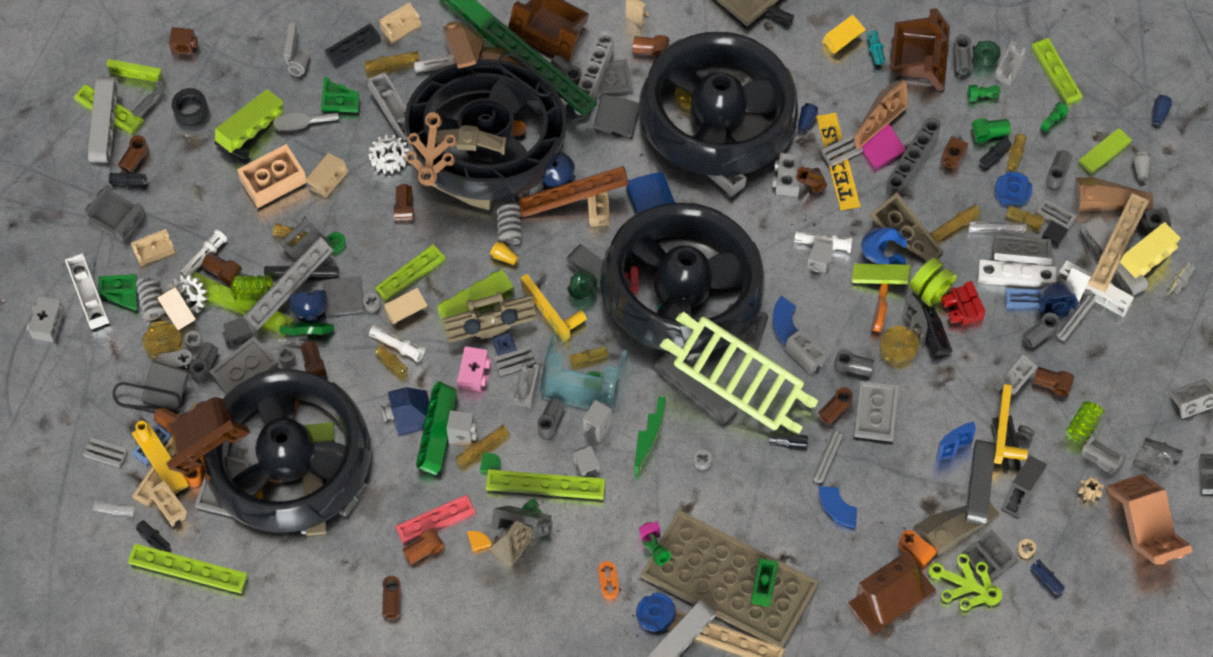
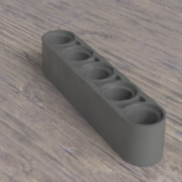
[886,118,941,196]
[655,352,739,423]
[965,439,996,526]

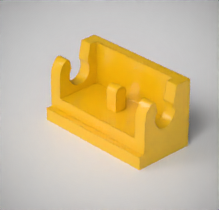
[822,15,866,54]

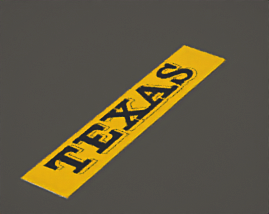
[816,113,861,211]

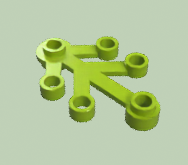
[929,554,1002,611]

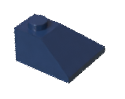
[388,387,429,435]

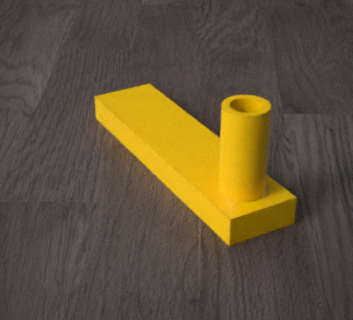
[521,274,587,342]
[994,384,1028,464]
[132,421,189,495]

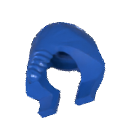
[861,228,907,265]

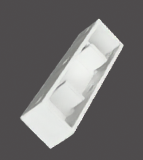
[65,253,109,329]
[977,260,1056,289]
[1057,261,1134,317]

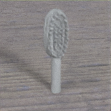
[273,113,339,132]

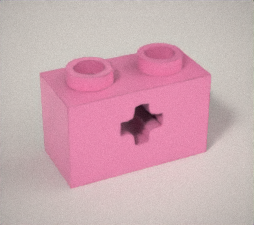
[457,347,491,393]

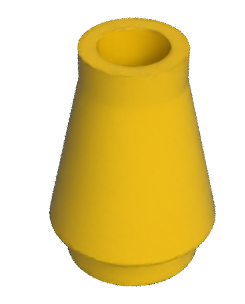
[490,241,519,266]

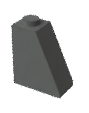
[1001,456,1047,518]

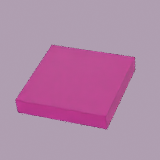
[862,124,906,170]

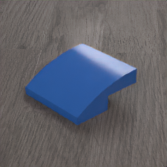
[626,172,675,213]
[936,421,976,460]

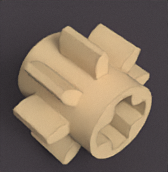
[1078,476,1104,502]

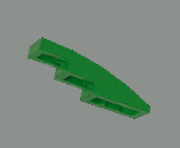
[634,396,666,474]

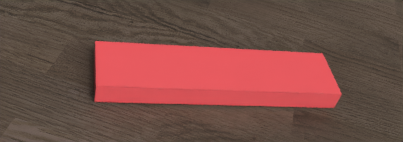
[395,494,476,545]

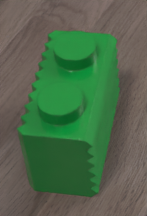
[751,559,778,607]

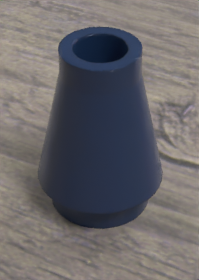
[1152,95,1172,124]
[797,103,819,132]

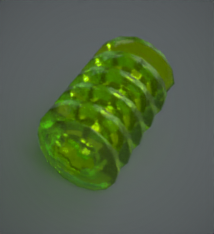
[231,275,273,300]
[1066,401,1105,446]

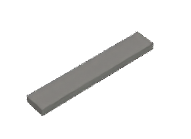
[243,237,333,330]

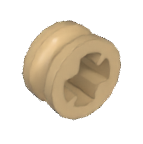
[1018,539,1036,558]

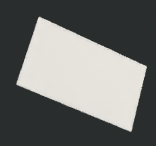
[1065,268,1091,303]

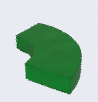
[280,322,334,336]

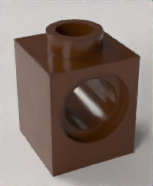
[168,27,198,54]
[940,136,969,170]

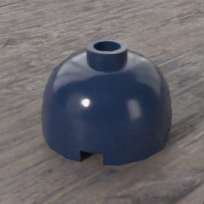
[541,151,576,188]
[1038,282,1078,318]
[289,290,327,322]

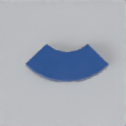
[773,295,799,345]
[819,486,857,528]

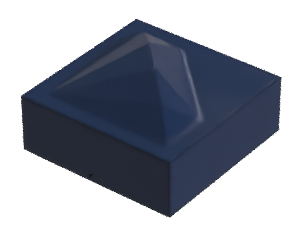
[492,332,517,356]

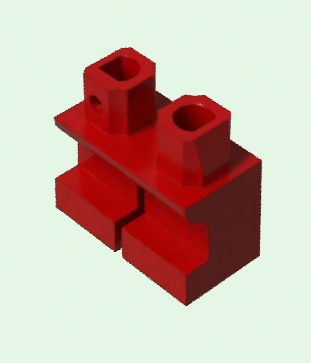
[941,280,986,325]

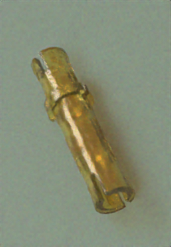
[364,50,420,73]
[929,204,982,242]
[455,425,510,467]

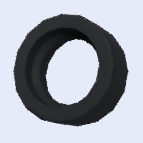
[171,88,208,125]

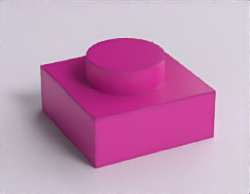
[639,521,661,542]

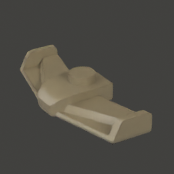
[435,125,507,155]

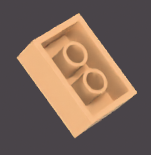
[237,144,307,208]

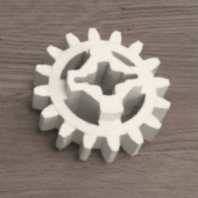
[369,135,409,174]
[168,274,208,315]

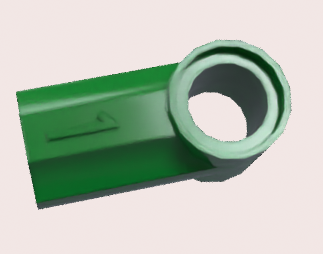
[972,118,1011,143]

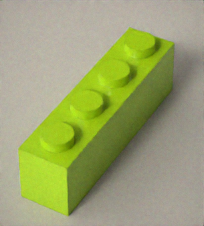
[215,89,283,153]
[437,269,515,320]

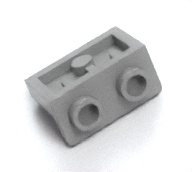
[1170,379,1213,419]

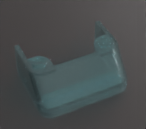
[540,334,627,411]

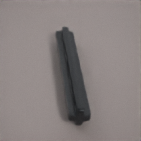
[264,266,339,278]

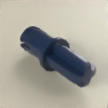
[1031,559,1065,595]

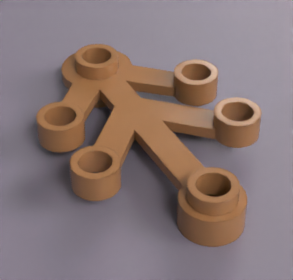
[406,112,457,186]

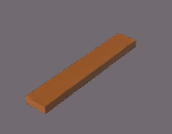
[518,166,629,218]

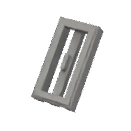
[284,23,298,64]
[821,135,863,167]
[1035,198,1077,231]
[493,346,536,376]
[83,438,128,468]

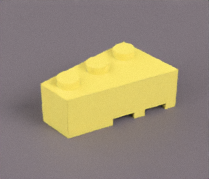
[1120,222,1181,278]

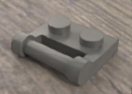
[277,216,328,261]

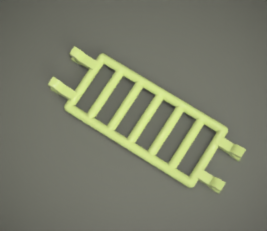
[660,312,818,434]

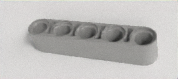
[574,31,614,115]
[88,76,118,162]
[1080,215,1148,296]
[648,600,717,657]

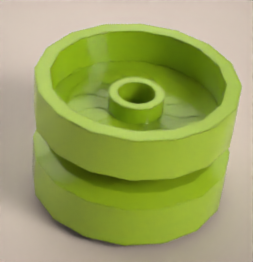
[909,257,957,307]

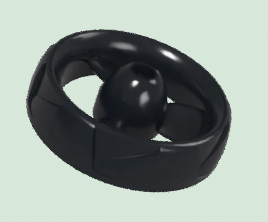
[638,32,798,176]
[405,59,567,200]
[600,203,765,354]
[203,368,371,532]

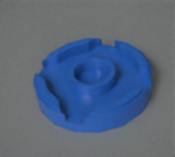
[995,172,1033,207]
[636,592,676,632]

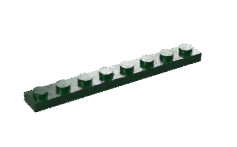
[481,16,597,117]

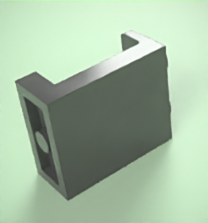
[84,185,146,242]
[490,505,553,538]

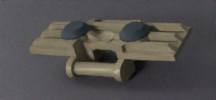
[442,292,537,343]

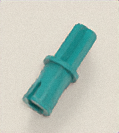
[867,30,885,65]

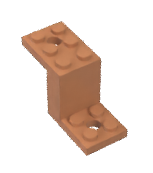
[1107,474,1192,565]

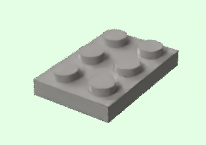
[993,234,1052,266]
[209,336,279,393]
[854,381,899,442]
[194,456,251,517]

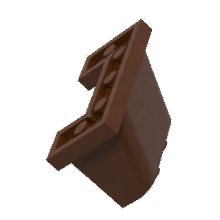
[508,0,589,63]
[890,8,950,91]
[166,397,250,475]
[848,550,936,636]

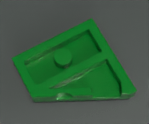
[321,77,360,113]
[98,274,138,310]

